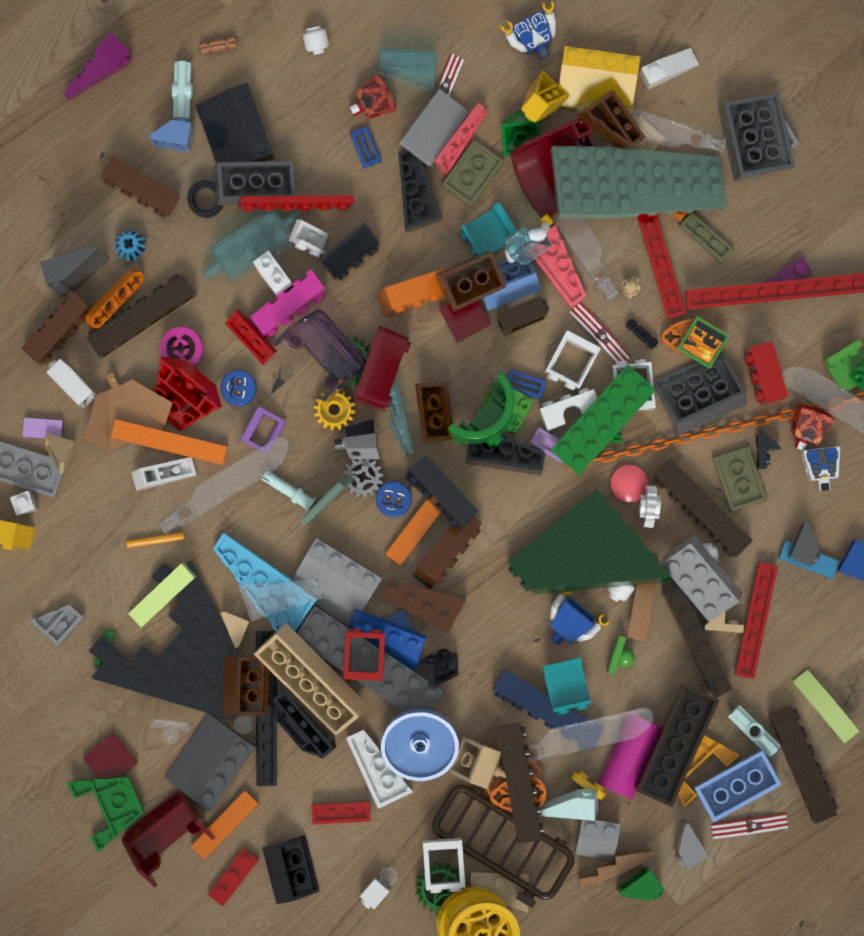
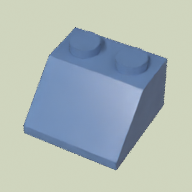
[149,118,195,153]

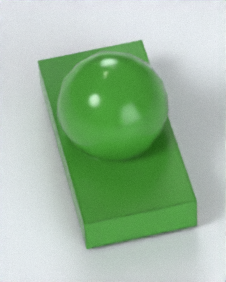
[607,635,635,674]

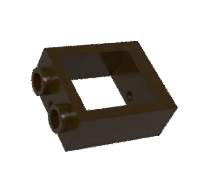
[496,296,549,336]

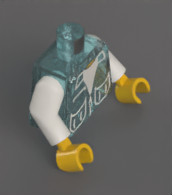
[504,214,554,266]

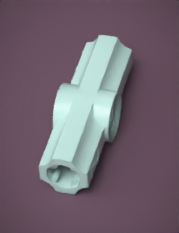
[172,61,193,120]
[727,705,781,758]

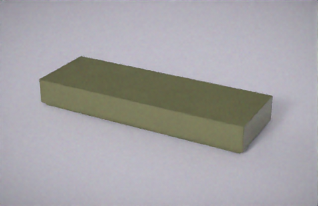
[678,212,734,263]

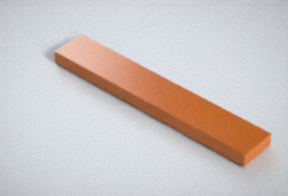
[111,419,228,465]

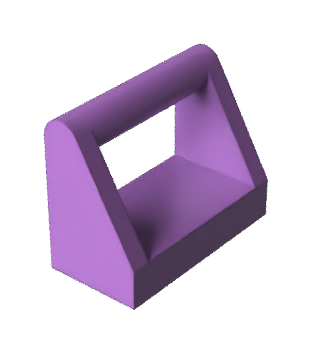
[241,406,286,455]

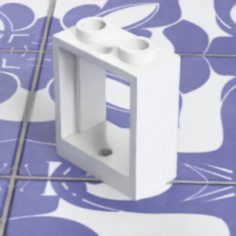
[253,251,292,296]
[545,330,601,391]
[46,359,96,409]
[612,359,656,411]
[423,838,465,893]

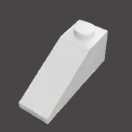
[640,48,699,90]
[132,457,196,491]

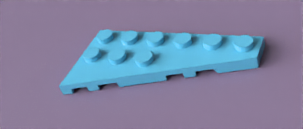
[213,532,318,632]

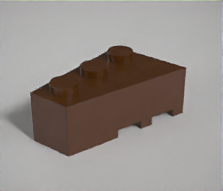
[577,90,646,149]

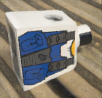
[800,447,840,492]

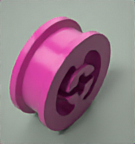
[160,327,203,366]

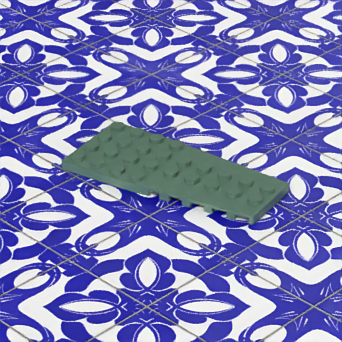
[551,146,727,218]

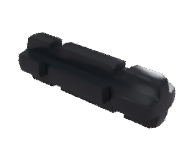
[625,318,659,349]

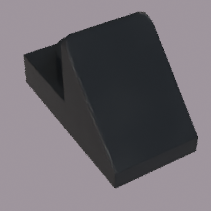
[756,430,782,470]

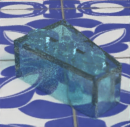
[379,48,437,94]

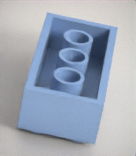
[692,749,782,822]

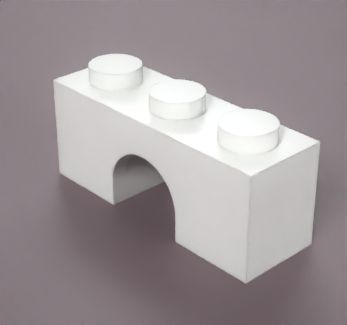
[539,388,597,431]

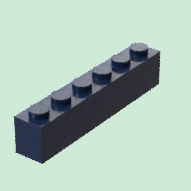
[493,669,604,750]

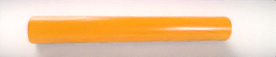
[126,532,185,548]

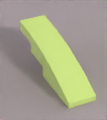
[792,670,859,743]

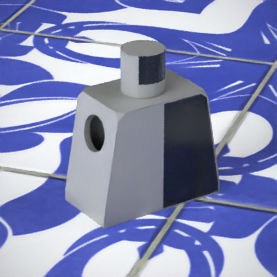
[334,418,380,459]

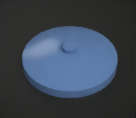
[381,709,459,781]

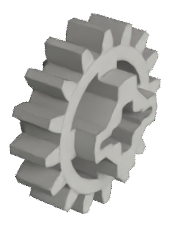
[342,459,384,498]

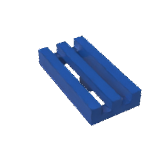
[350,126,381,169]
[507,369,547,400]

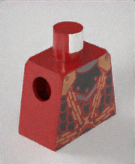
[349,74,397,119]
[790,402,835,450]

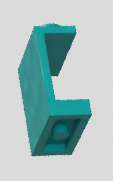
[459,202,518,257]
[542,657,592,715]

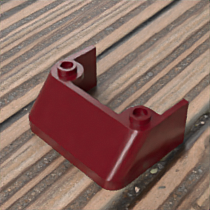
[355,326,412,413]
[122,791,215,888]

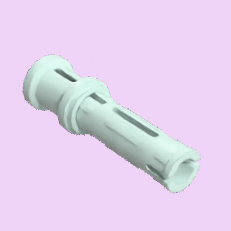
[261,470,317,512]

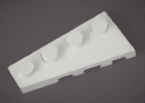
[346,730,413,809]

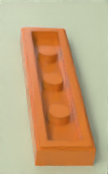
[385,500,440,566]
[191,790,259,860]

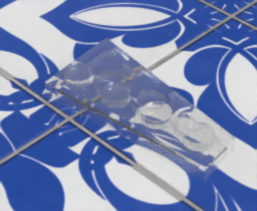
[239,579,324,622]

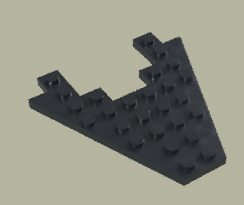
[89,561,239,720]

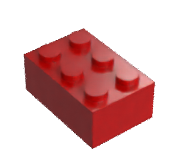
[743,341,789,406]

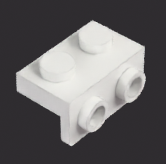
[289,219,329,258]

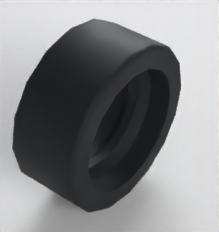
[187,180,223,218]

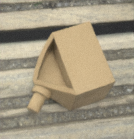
[449,736,506,789]

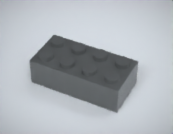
[214,161,296,206]

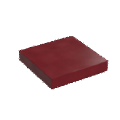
[439,301,491,343]
[83,733,138,778]

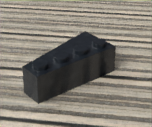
[398,149,444,233]
[466,436,545,476]
[405,455,479,530]

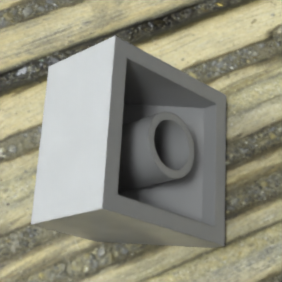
[575,818,621,861]
[674,820,709,869]

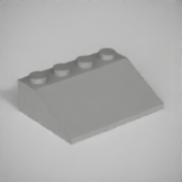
[292,538,382,626]

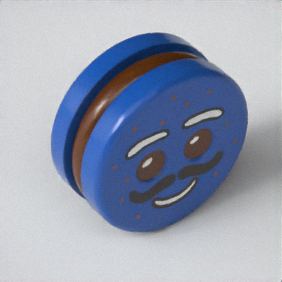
[220,370,257,406]
[376,481,412,517]

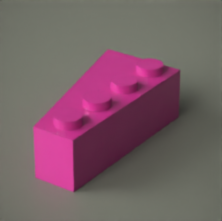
[250,269,326,337]

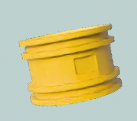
[436,886,520,936]

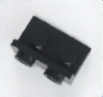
[419,649,458,687]

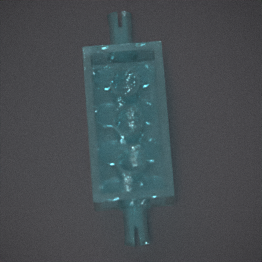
[201,209,303,283]

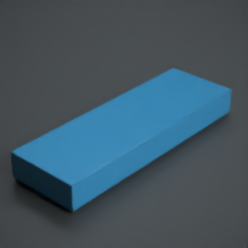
[778,541,840,579]

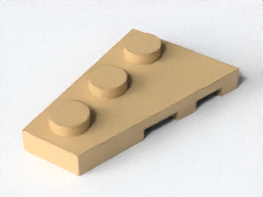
[470,872,529,913]

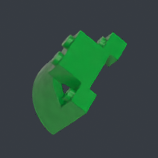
[448,372,517,448]

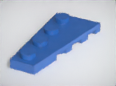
[349,609,427,672]

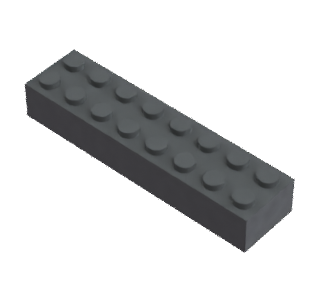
[297,606,444,712]

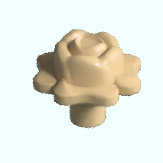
[621,276,641,299]

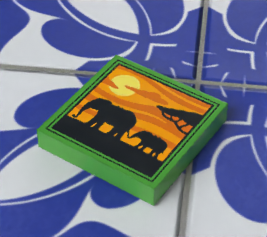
[677,316,730,369]

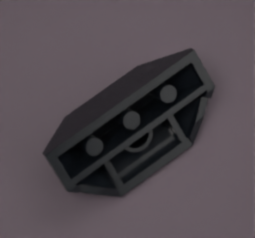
[273,688,336,759]

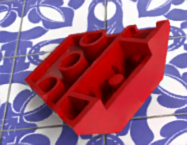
[153,356,222,431]

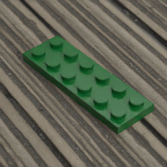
[550,364,656,476]

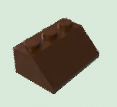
[435,251,506,311]
[415,382,453,443]
[223,656,269,716]

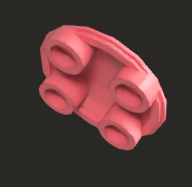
[610,465,648,503]

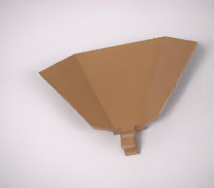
[83,372,173,451]

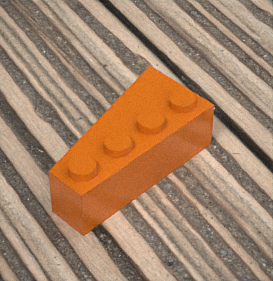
[377,265,454,317]

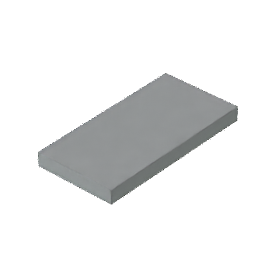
[399,89,469,167]
[0,441,64,498]

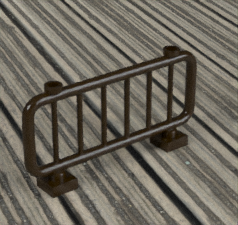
[432,785,575,908]

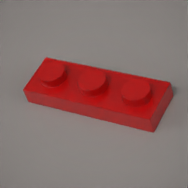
[225,309,277,365]
[311,801,371,824]
[208,848,259,906]

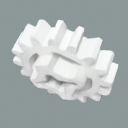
[639,486,661,528]

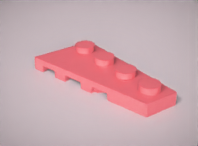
[434,103,488,176]
[525,224,586,308]

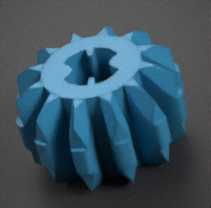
[113,228,146,261]

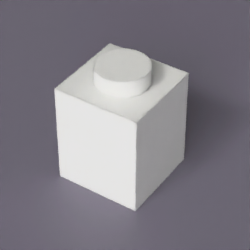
[10,491,39,516]
[360,877,390,909]

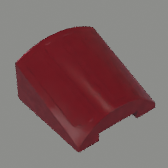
[510,118,596,218]

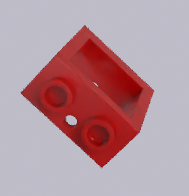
[343,628,385,681]

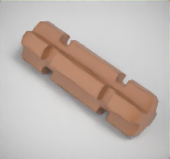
[199,37,237,54]

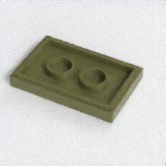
[441,139,505,208]
[712,446,767,512]

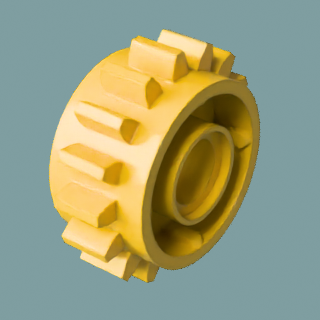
[314,389,355,431]

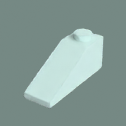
[538,788,598,821]

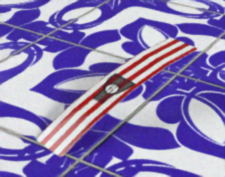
[433,53,464,96]
[570,303,631,362]
[711,813,788,839]

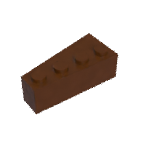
[100,156,181,217]
[21,290,91,366]
[412,517,482,589]
[380,579,466,633]

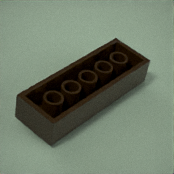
[634,683,720,807]

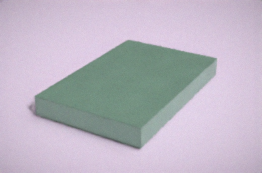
[300,475,354,526]

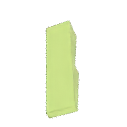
[128,562,197,628]

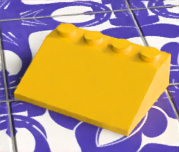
[559,46,640,114]

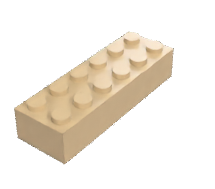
[254,623,368,736]

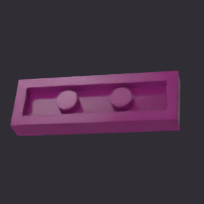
[762,256,813,304]

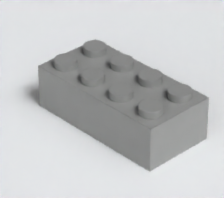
[661,535,742,622]

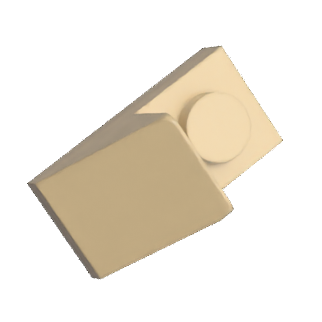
[703,611,744,633]

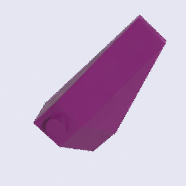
[63,32,132,101]

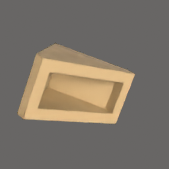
[44,433,74,474]
[221,611,251,649]

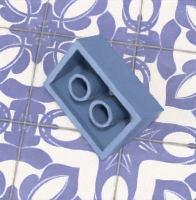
[482,252,541,311]

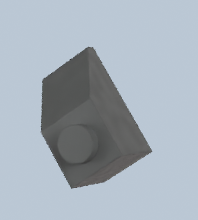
[788,521,820,567]

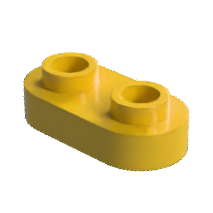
[570,771,606,800]

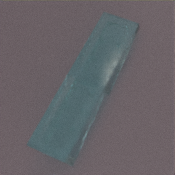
[389,377,414,457]

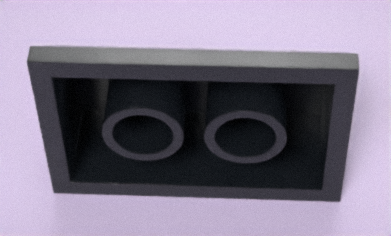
[320,222,380,282]
[262,835,320,904]

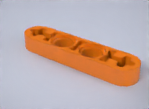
[85,268,144,328]

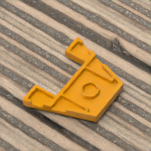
[678,735,740,807]

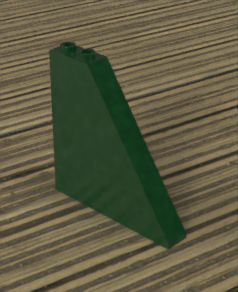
[507,489,672,594]

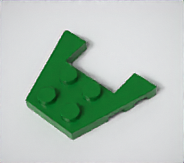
[67,776,144,852]

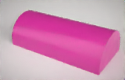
[598,713,662,800]

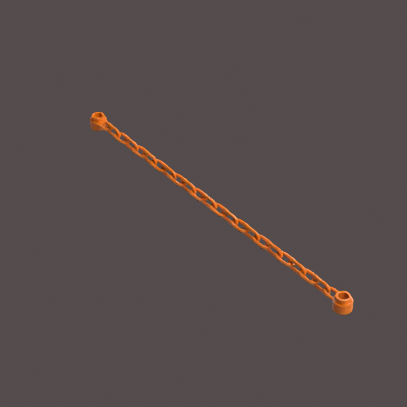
[566,392,864,472]

